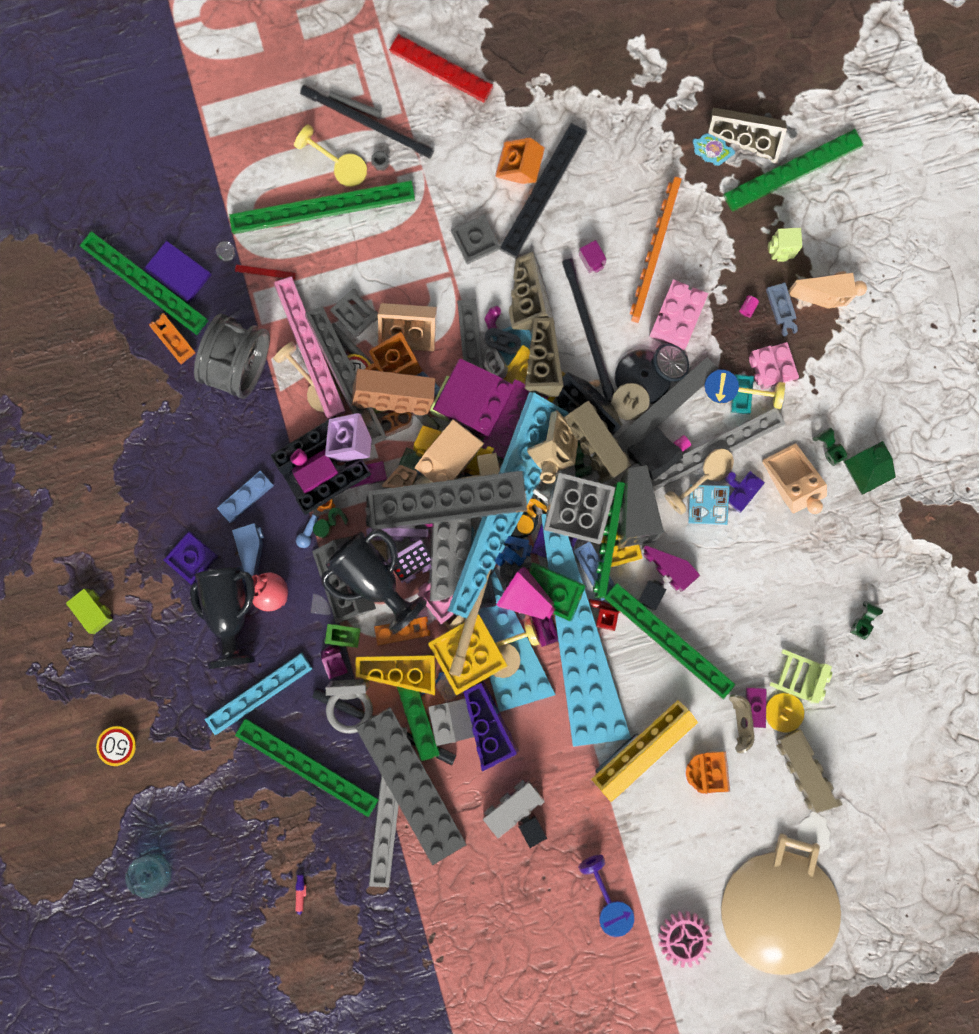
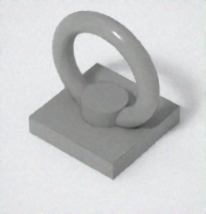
[326,679,373,733]

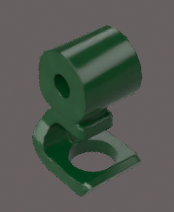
[812,428,847,466]
[575,442,592,478]
[313,508,350,538]
[850,601,884,640]

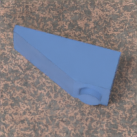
[232,524,264,576]

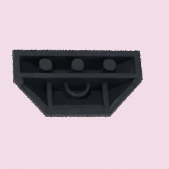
[557,372,622,436]

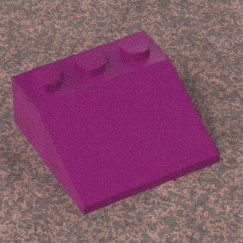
[433,359,514,437]

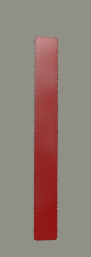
[235,265,296,280]

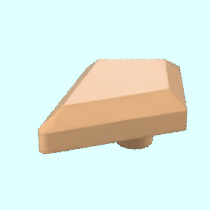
[382,465,418,488]

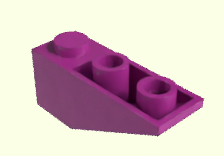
[642,546,701,592]

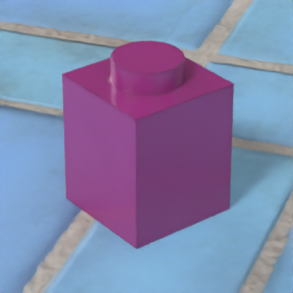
[578,240,607,273]

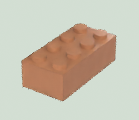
[352,369,435,415]

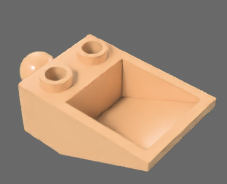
[788,271,867,308]
[763,444,827,514]

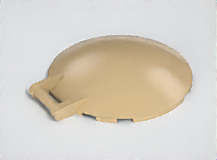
[721,834,841,975]

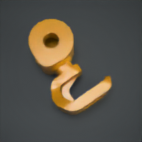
[517,499,547,534]

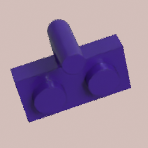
[725,471,765,513]

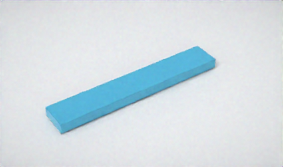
[205,653,313,735]

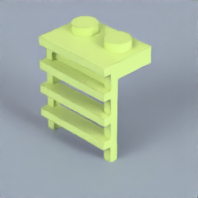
[769,649,833,704]

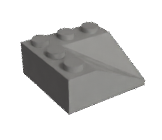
[544,472,615,544]

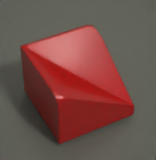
[596,608,619,631]

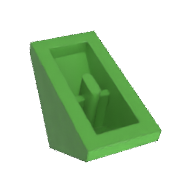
[325,624,360,648]

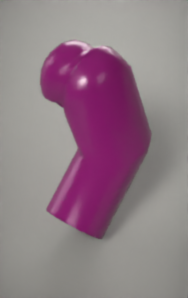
[484,306,501,330]

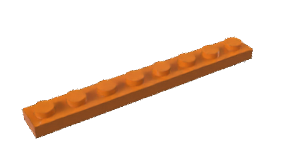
[630,177,682,323]

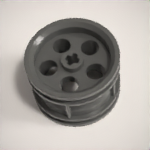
[194,313,270,399]

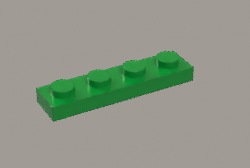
[397,687,440,762]

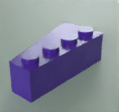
[464,681,519,772]

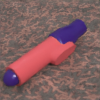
[295,874,306,915]

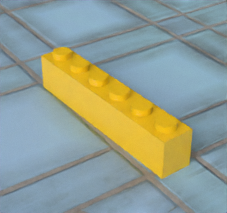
[591,700,698,802]

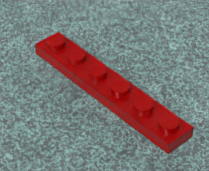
[389,34,493,103]

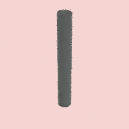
[328,91,382,118]

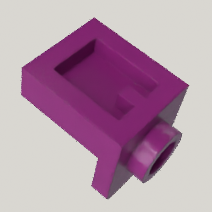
[321,645,348,679]

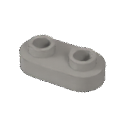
[482,348,508,379]

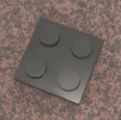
[451,215,500,264]

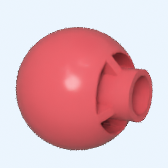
[252,573,288,611]

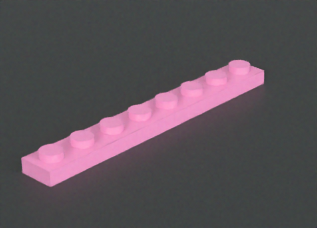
[274,277,345,419]

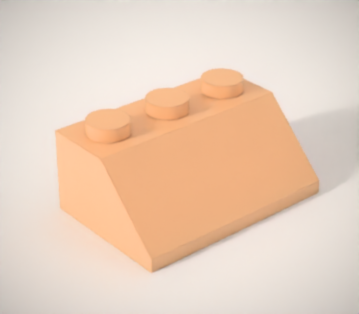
[378,303,437,351]

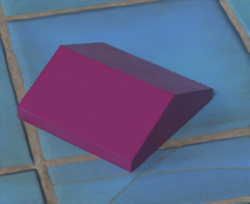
[291,449,338,494]

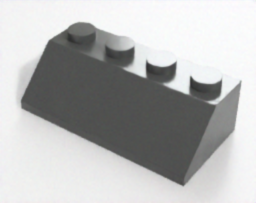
[312,536,376,624]

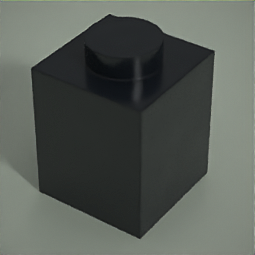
[638,580,667,611]
[518,815,547,848]

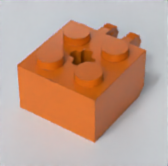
[364,332,423,376]

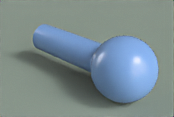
[296,514,319,548]

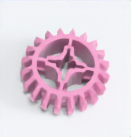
[658,911,713,968]

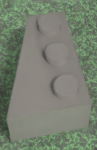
[483,780,544,838]

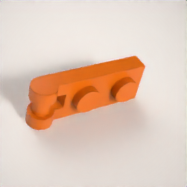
[149,313,196,364]
[374,617,431,646]

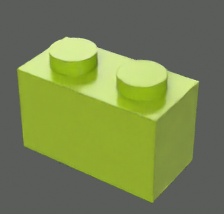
[66,589,113,634]

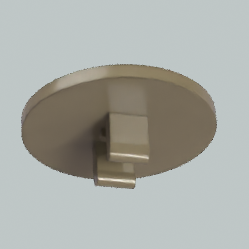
[611,383,650,420]

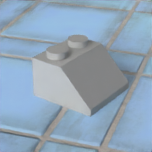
[428,699,474,746]

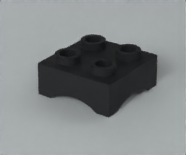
[627,427,683,480]

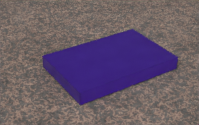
[143,241,211,304]

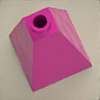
[496,566,556,619]

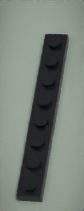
[500,123,587,259]

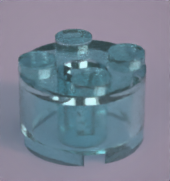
[125,854,171,898]

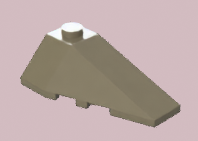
[509,252,555,330]

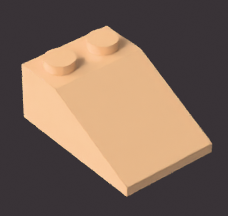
[415,420,484,482]

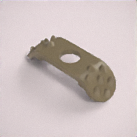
[729,694,755,753]

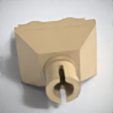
[527,411,578,483]

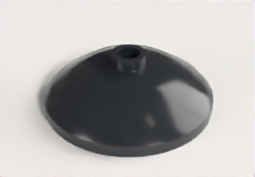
[615,349,671,405]

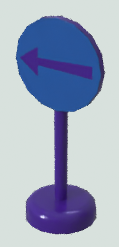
[578,855,635,937]

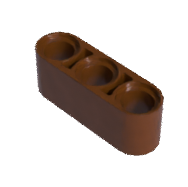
[378,411,413,438]

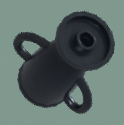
[321,529,427,634]
[190,567,256,669]

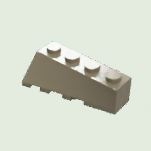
[708,108,787,164]
[525,318,563,397]
[564,401,631,484]
[776,729,843,813]

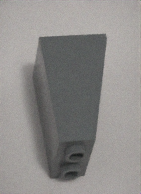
[617,464,664,549]

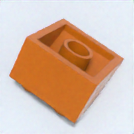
[495,137,545,184]

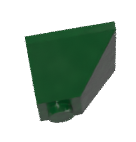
[843,441,896,495]

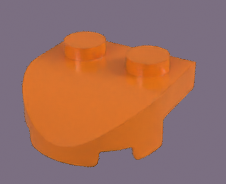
[686,751,730,794]

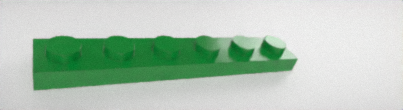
[593,481,625,599]

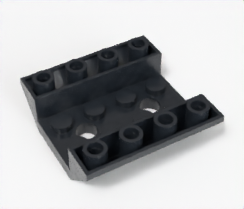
[270,416,372,515]

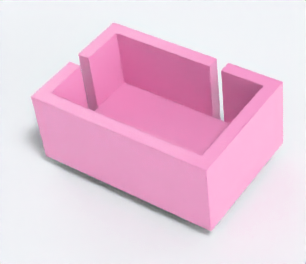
[649,279,708,350]

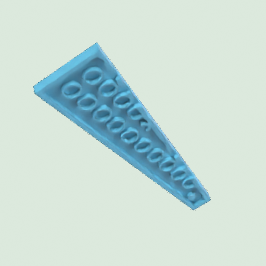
[447,392,569,618]
[541,514,631,747]
[471,527,555,712]

